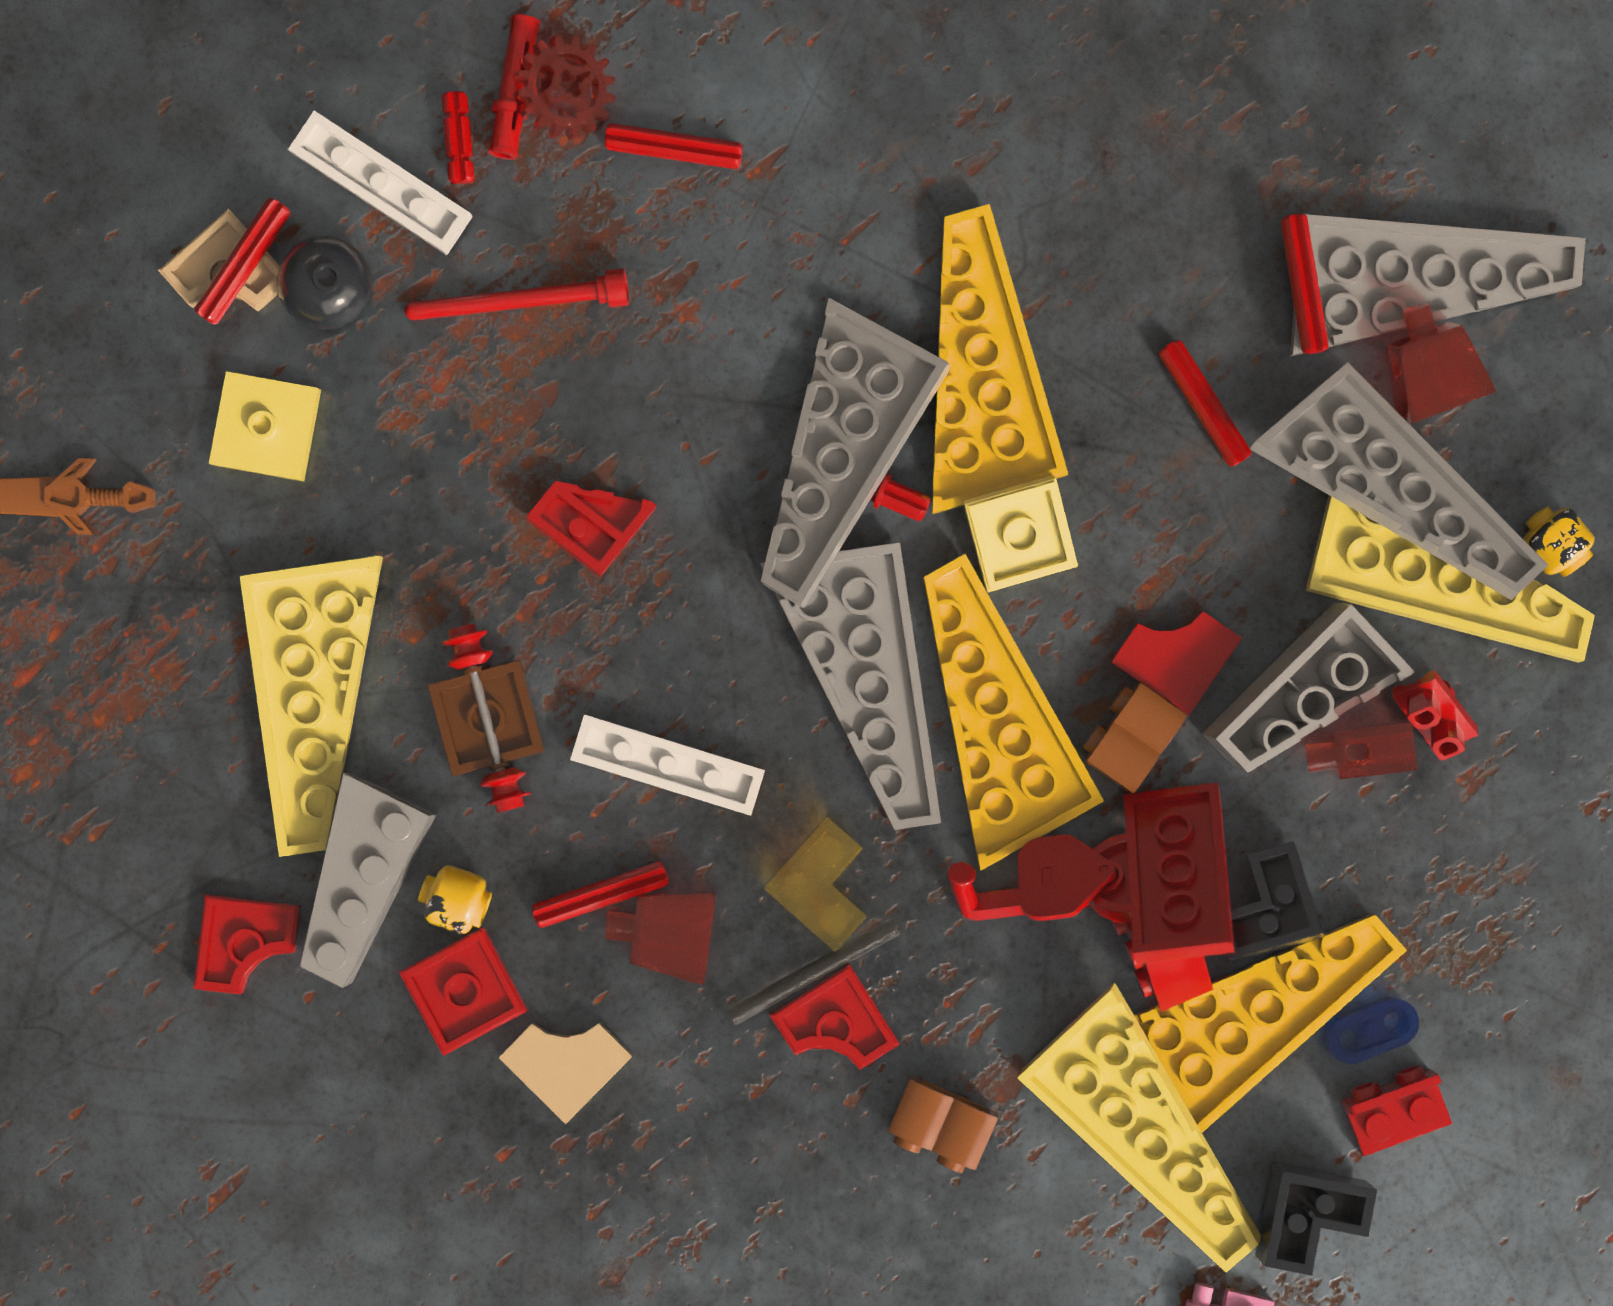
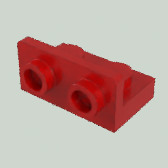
[1340,1065,1452,1157]

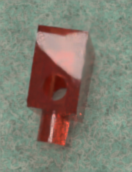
[1387,303,1496,423]
[1305,721,1418,779]
[605,891,716,985]

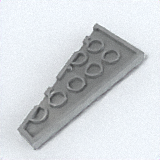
[1290,214,1585,356]
[761,298,950,608]
[1250,362,1548,600]
[760,543,941,830]

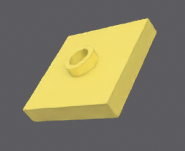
[209,372,321,482]
[963,475,1078,592]

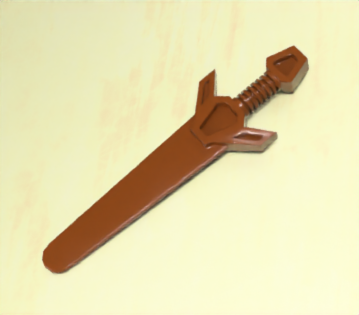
[0,458,156,535]

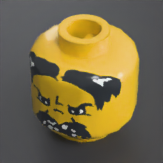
[1523,506,1594,577]
[418,865,492,934]

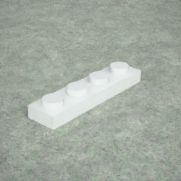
[288,111,473,255]
[570,715,765,816]

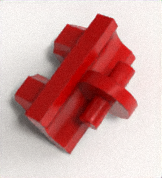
[1392,670,1478,760]

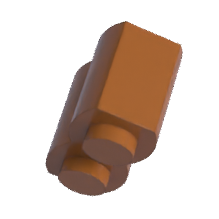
[1082,683,1187,793]
[888,1075,998,1173]

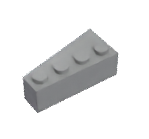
[1202,602,1415,772]
[300,773,437,988]

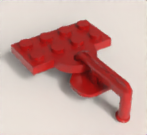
[947,782,1234,964]

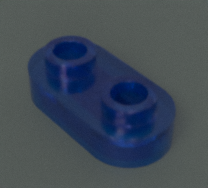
[1324,997,1419,1064]

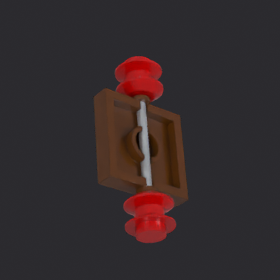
[428,624,545,813]

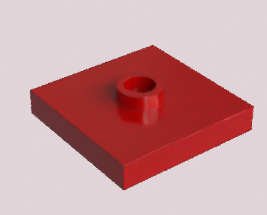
[399,926,528,1056]

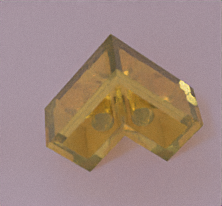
[764,815,867,952]

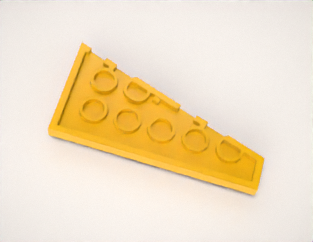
[932,204,1068,515]
[923,554,1104,871]
[1134,913,1407,1132]

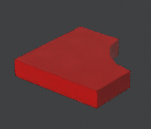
[1110,612,1242,716]
[193,894,302,994]
[770,963,900,1070]

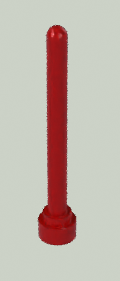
[404,268,629,321]

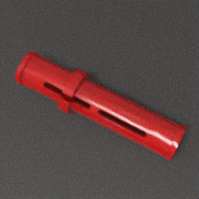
[488,14,541,160]

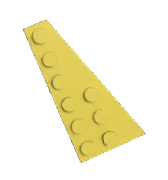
[1305,495,1595,663]
[240,556,383,857]
[1017,982,1261,1272]

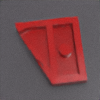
[526,481,656,578]

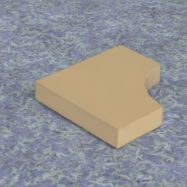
[158,209,280,312]
[499,1022,633,1124]

